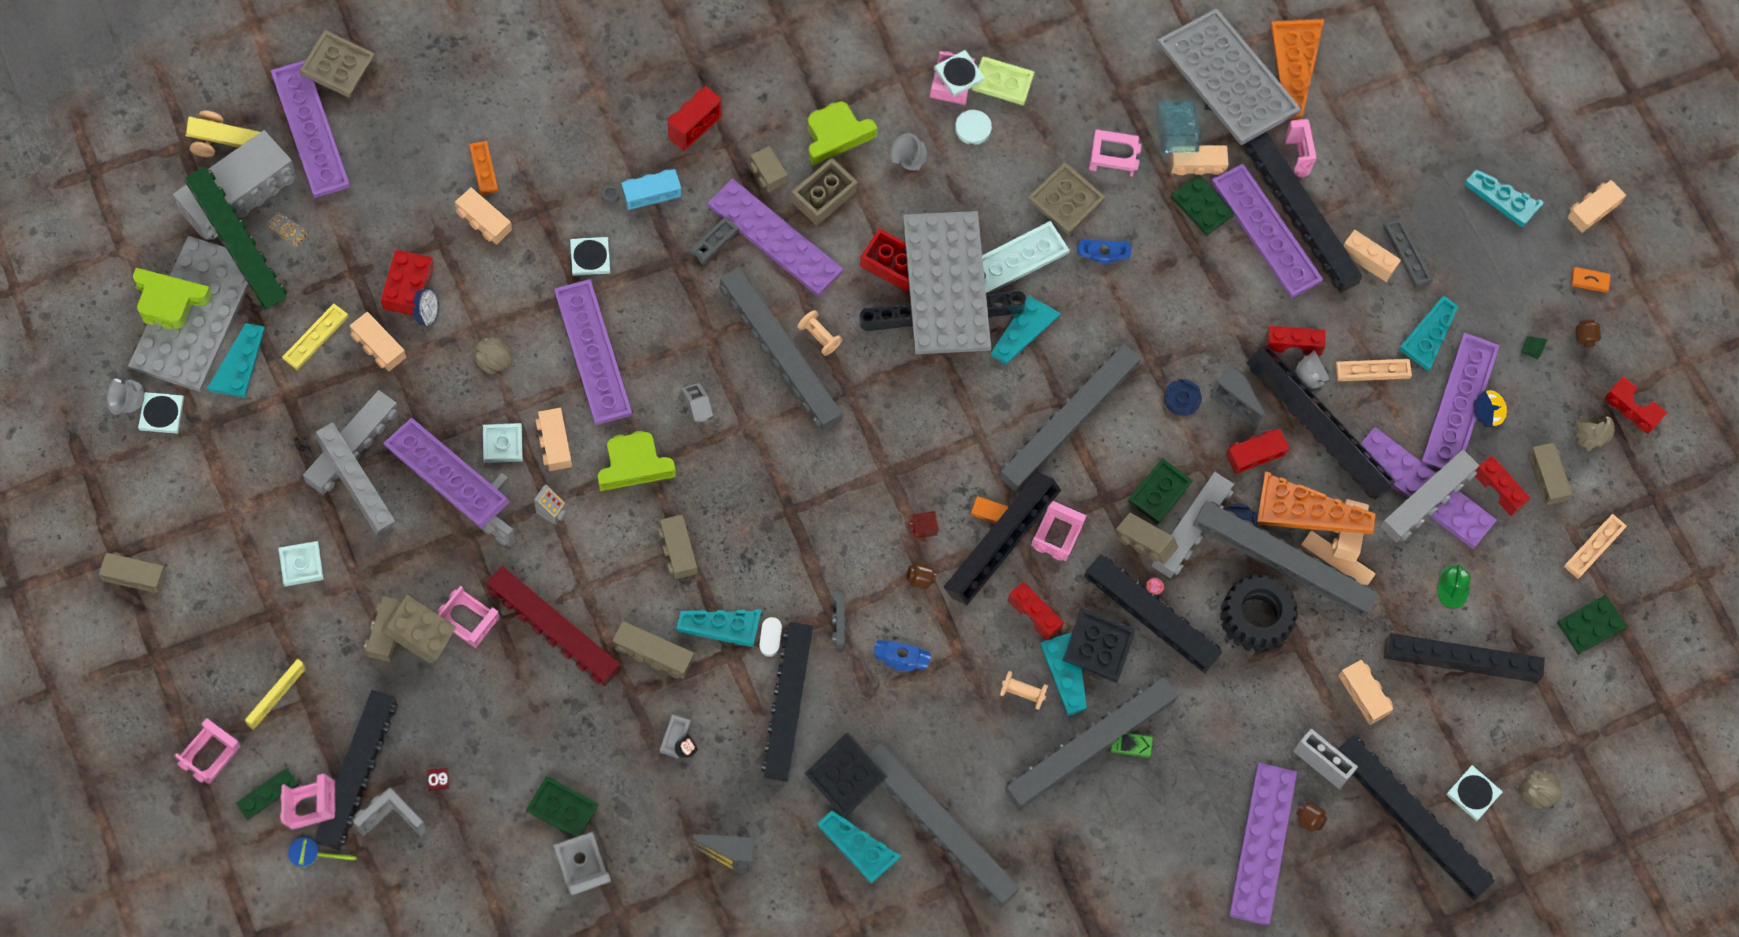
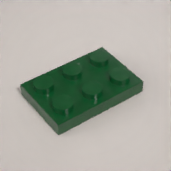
[1171,174,1234,236]
[1128,458,1193,524]
[1557,595,1628,655]
[526,776,599,838]

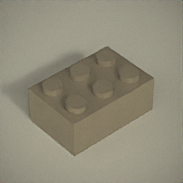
[791,158,858,226]
[380,595,456,664]

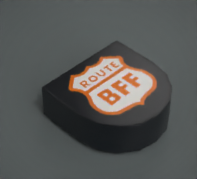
[675,734,698,758]

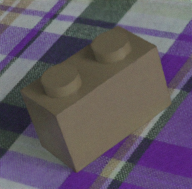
[749,146,788,192]

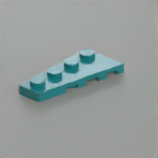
[1464,170,1544,228]
[990,296,1061,365]
[1399,296,1459,372]
[207,323,265,398]
[676,609,762,647]
[1040,632,1087,716]
[817,811,901,884]

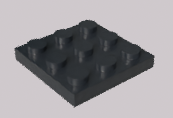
[1062,607,1135,683]
[804,732,888,818]

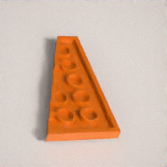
[1270,19,1324,120]
[1257,471,1376,534]

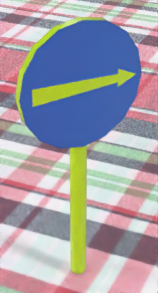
[288,837,357,867]

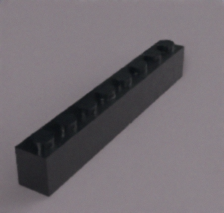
[944,472,1061,605]
[1084,554,1223,674]
[761,622,813,782]
[1384,633,1545,683]
[314,690,398,851]

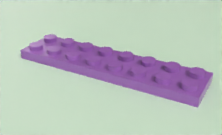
[271,60,350,198]
[1211,164,1323,299]
[708,178,843,297]
[554,279,632,425]
[1421,333,1500,471]
[383,418,510,529]
[1361,427,1497,549]
[1229,763,1297,926]

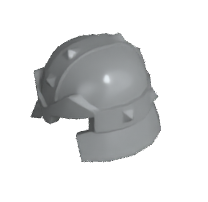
[891,133,927,170]
[1295,350,1330,389]
[107,378,144,415]

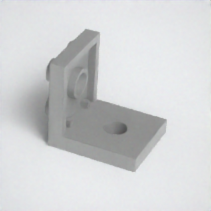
[482,473,515,548]
[353,788,427,837]
[554,832,611,895]

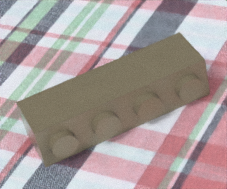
[612,621,694,679]

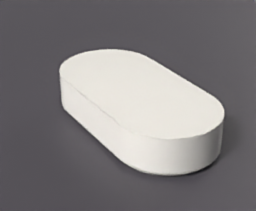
[760,617,782,657]

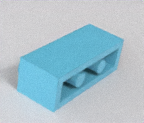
[621,169,681,210]

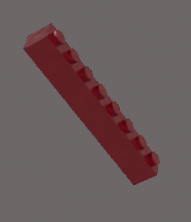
[486,566,621,687]

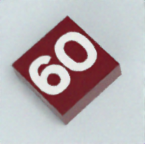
[427,768,449,791]

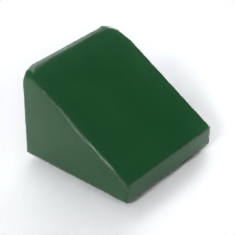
[1521,336,1547,360]

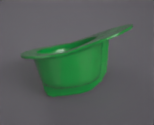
[1438,565,1470,609]

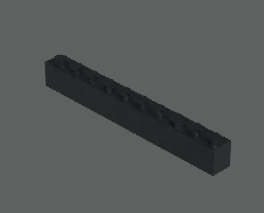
[1244,132,1363,293]
[1246,345,1397,500]
[1337,735,1495,901]

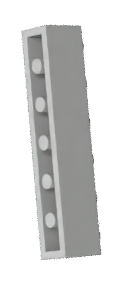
[303,390,398,495]
[314,422,395,535]
[1380,450,1479,543]
[1152,472,1234,579]

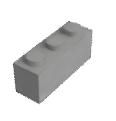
[1293,729,1358,790]

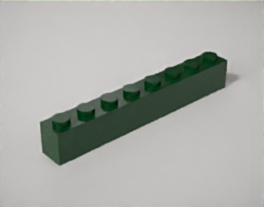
[184,167,287,311]

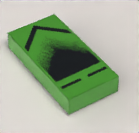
[1111,733,1153,758]

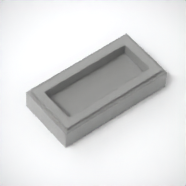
[659,714,691,759]

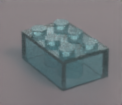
[1156,101,1201,152]

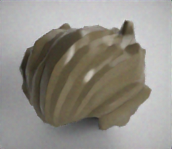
[474,337,513,374]
[1575,416,1614,451]
[1520,771,1562,809]

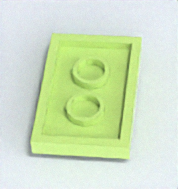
[972,57,1034,105]

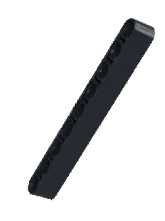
[860,291,1026,331]

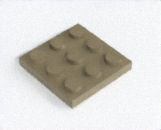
[299,30,375,98]
[1027,162,1105,235]

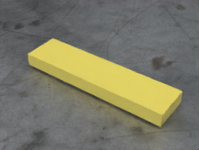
[185,117,260,147]
[282,303,349,370]
[245,659,306,729]

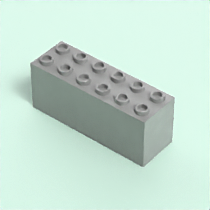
[173,130,297,241]

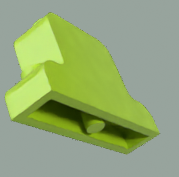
[807,102,878,166]
[133,268,212,330]
[598,431,676,491]

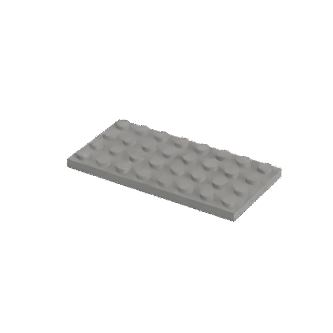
[1157,9,1301,145]
[903,211,991,354]
[128,236,249,392]

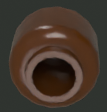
[1575,320,1601,347]
[906,562,936,589]
[1296,802,1327,832]

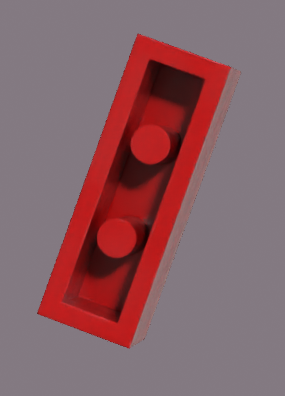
[1226,429,1290,475]

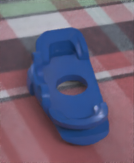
[1077,239,1131,264]
[874,640,931,671]

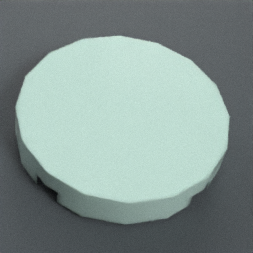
[955,110,992,145]

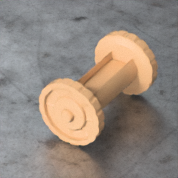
[190,111,223,157]
[797,310,843,356]
[1000,671,1048,710]

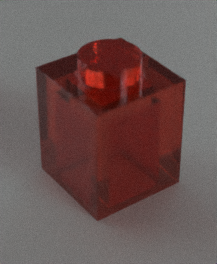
[908,511,939,539]

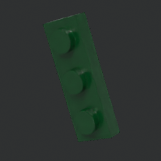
[236,768,299,821]

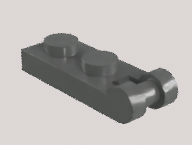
[689,216,739,265]
[832,591,844,650]

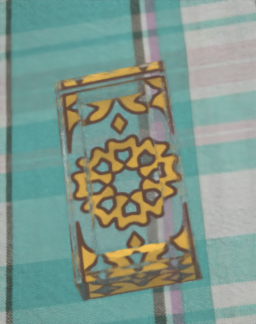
[267,211,309,247]

